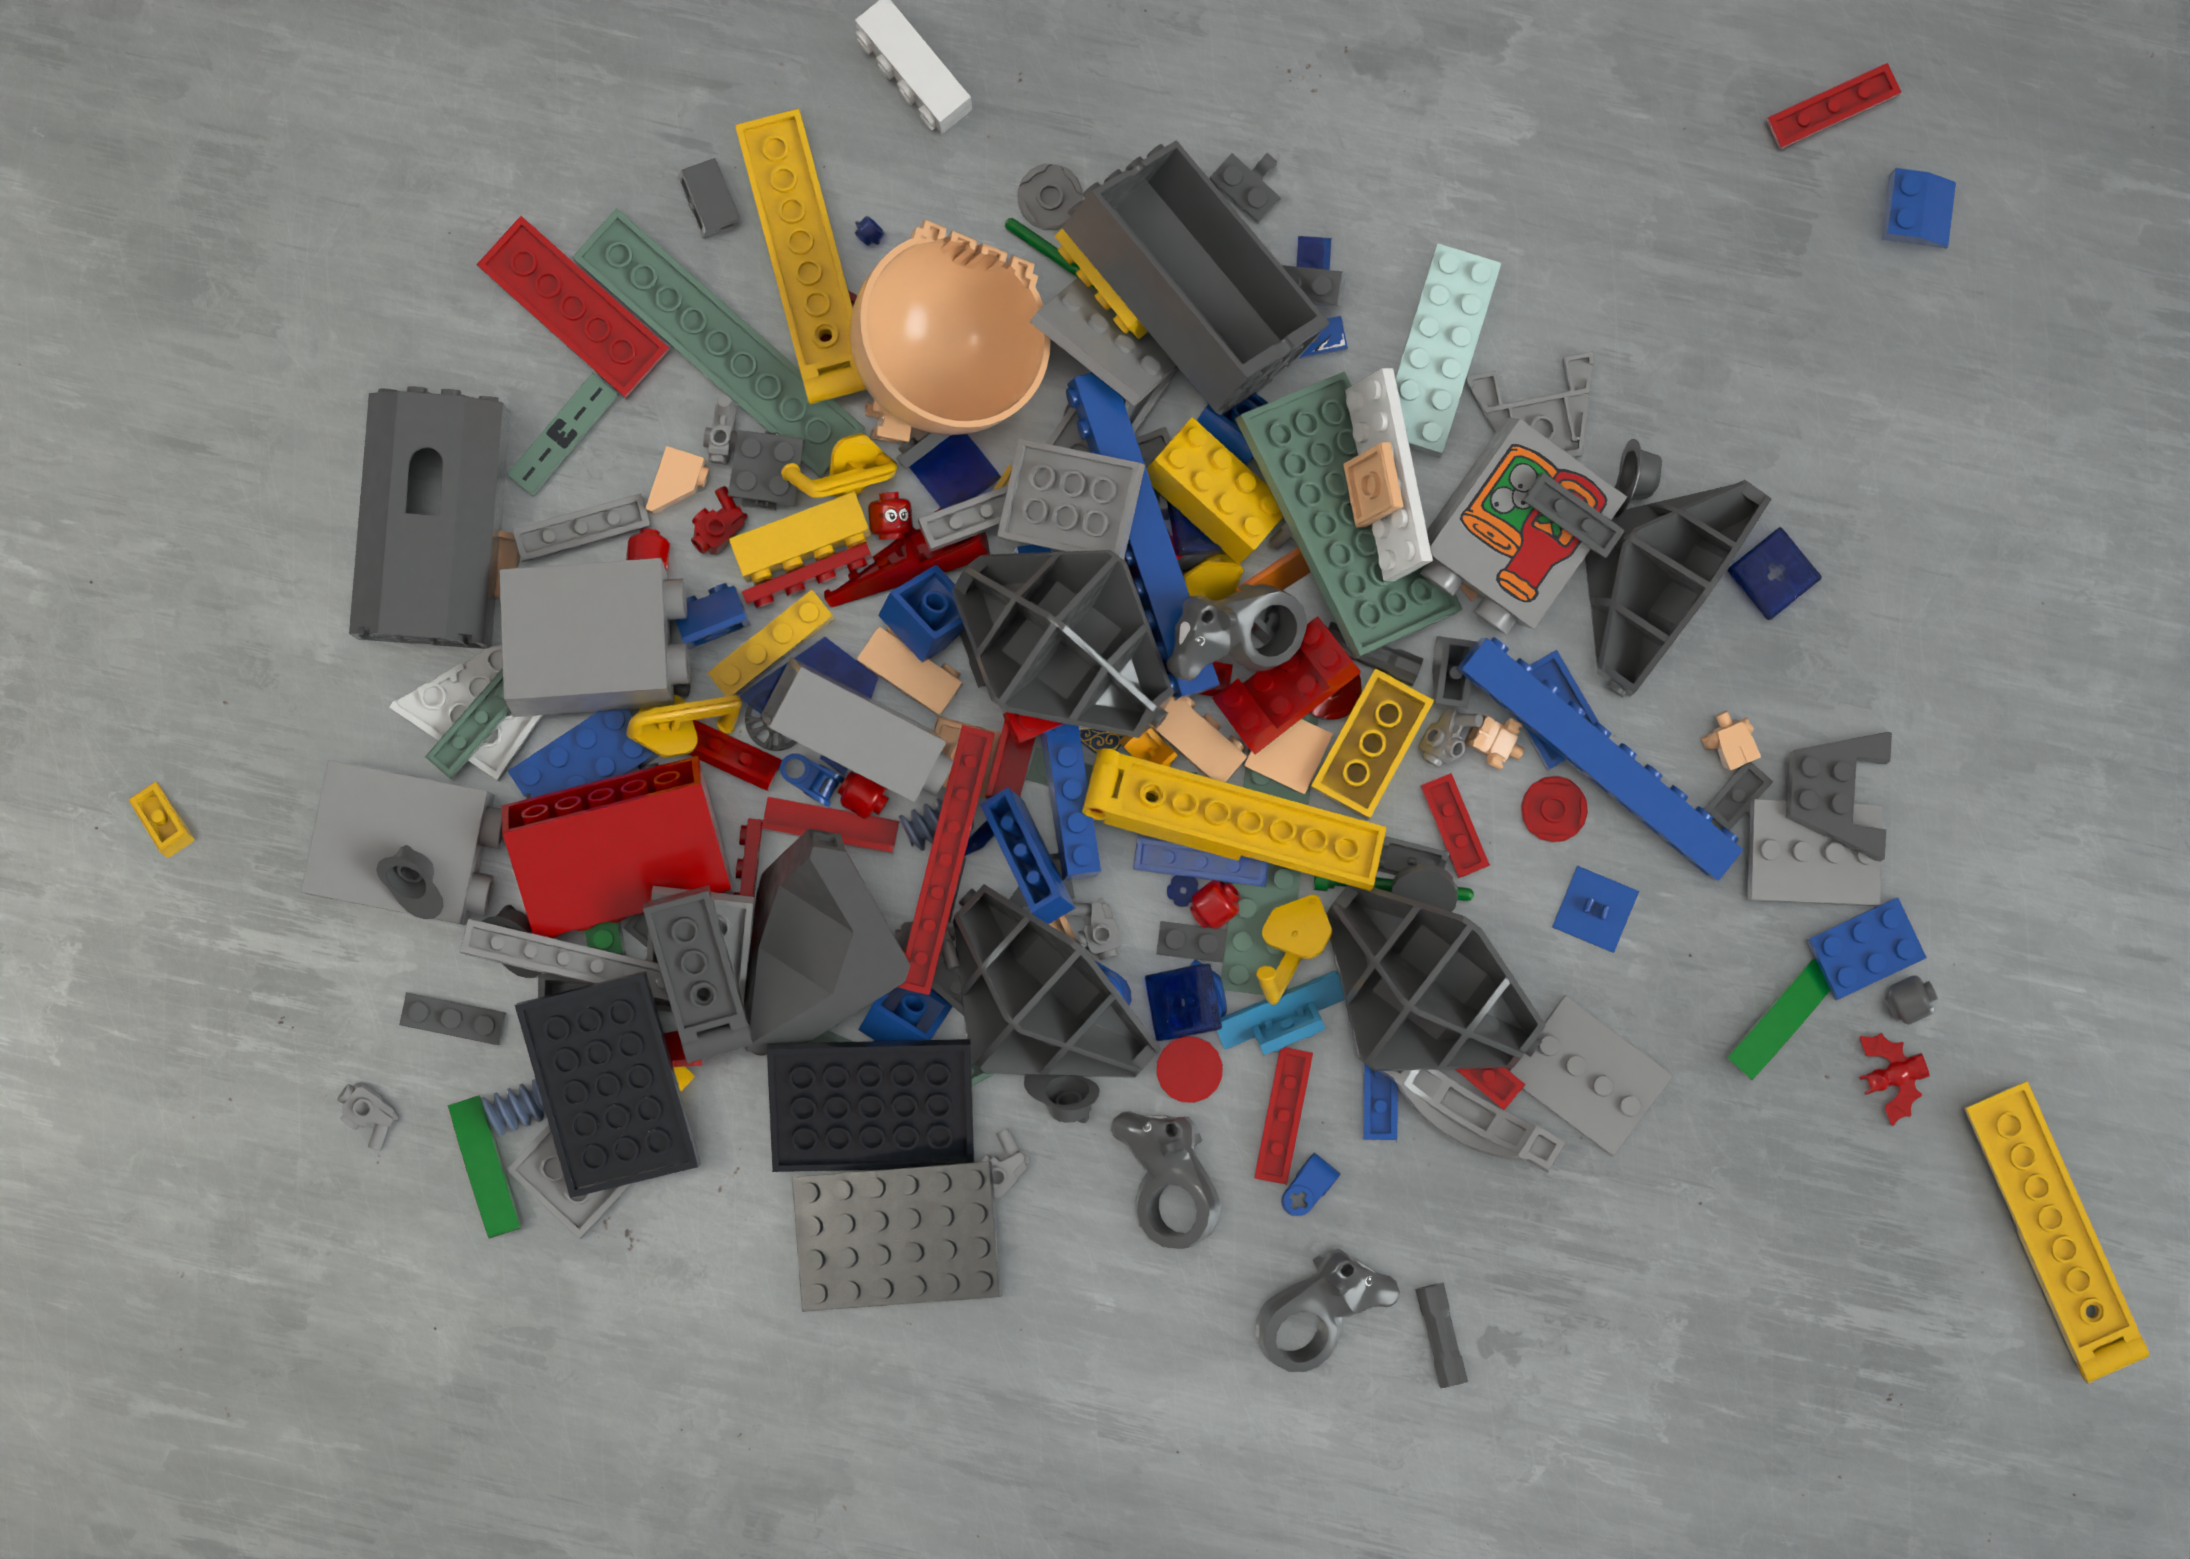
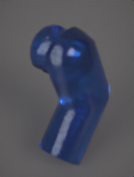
[964,820,994,857]

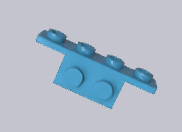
[1214,971,1345,1055]

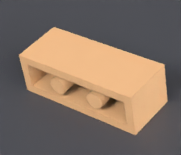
[856,626,963,717]
[1152,696,1247,782]

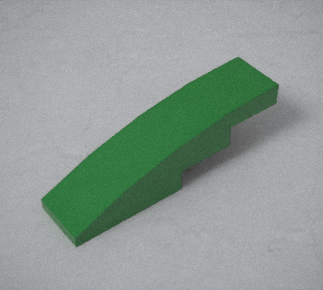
[1726,959,1830,1080]
[448,1095,521,1239]

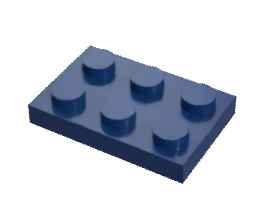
[1523,650,1599,770]
[1807,897,1927,1000]

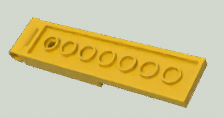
[735,108,867,405]
[1082,748,1387,891]
[1964,1081,2149,1384]

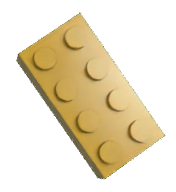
[1146,417,1283,565]
[729,491,872,585]
[1310,668,1434,820]

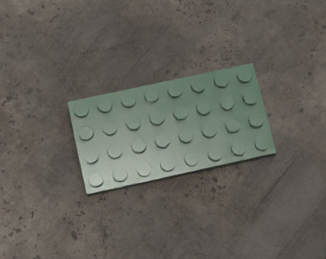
[1235,371,1463,660]

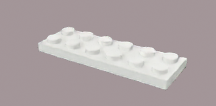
[1345,368,1433,581]

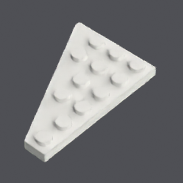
[389,642,543,781]

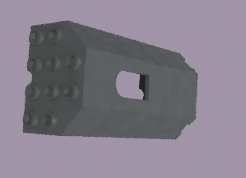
[1062,140,1330,416]
[349,386,511,649]

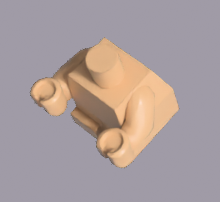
[864,399,911,445]
[1701,711,1761,771]
[1464,715,1524,769]

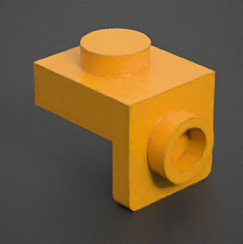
[1119,727,1178,767]

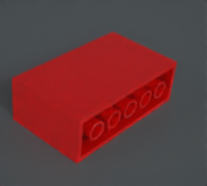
[501,756,731,939]

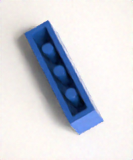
[980,787,1075,924]

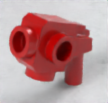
[691,486,748,555]

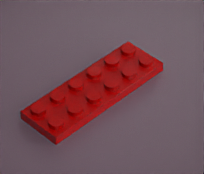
[476,216,670,399]

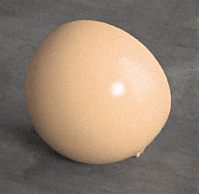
[850,219,1051,435]

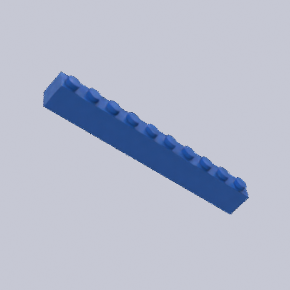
[1066,372,1220,701]
[1013,545,1101,881]
[1456,637,1744,881]

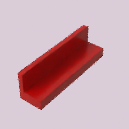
[985,720,1036,799]
[760,797,900,854]

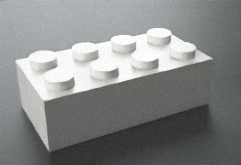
[855,0,972,135]

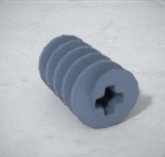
[899,798,974,851]
[482,1079,545,1135]

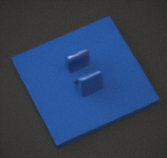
[1552,866,1639,953]

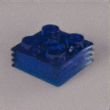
[1728,527,1822,620]
[1144,963,1222,1041]

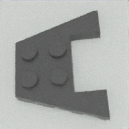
[1786,732,1892,862]

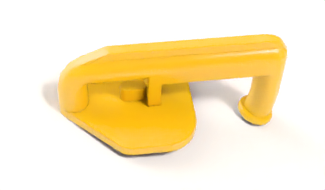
[781,433,897,498]
[1141,553,1243,604]
[626,695,742,758]
[1256,894,1332,1005]

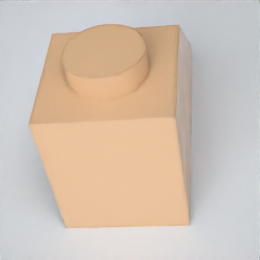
[645,446,710,515]

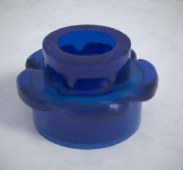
[855,215,885,246]
[1167,875,1199,907]

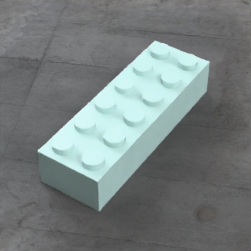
[1395,243,1501,458]

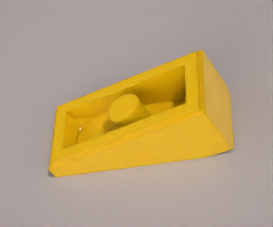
[128,781,195,858]

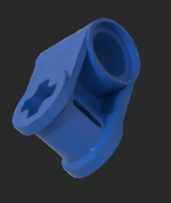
[780,753,845,808]
[1281,1152,1341,1216]

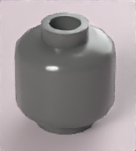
[1885,975,1938,1025]

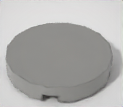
[1018,164,1083,230]

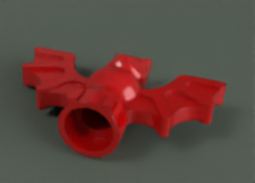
[1859,1033,1930,1126]

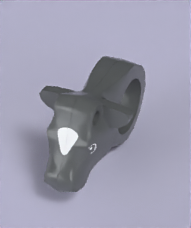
[1166,584,1307,681]
[1111,1111,1221,1249]
[1255,1248,1400,1372]

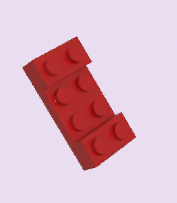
[1212,616,1361,755]

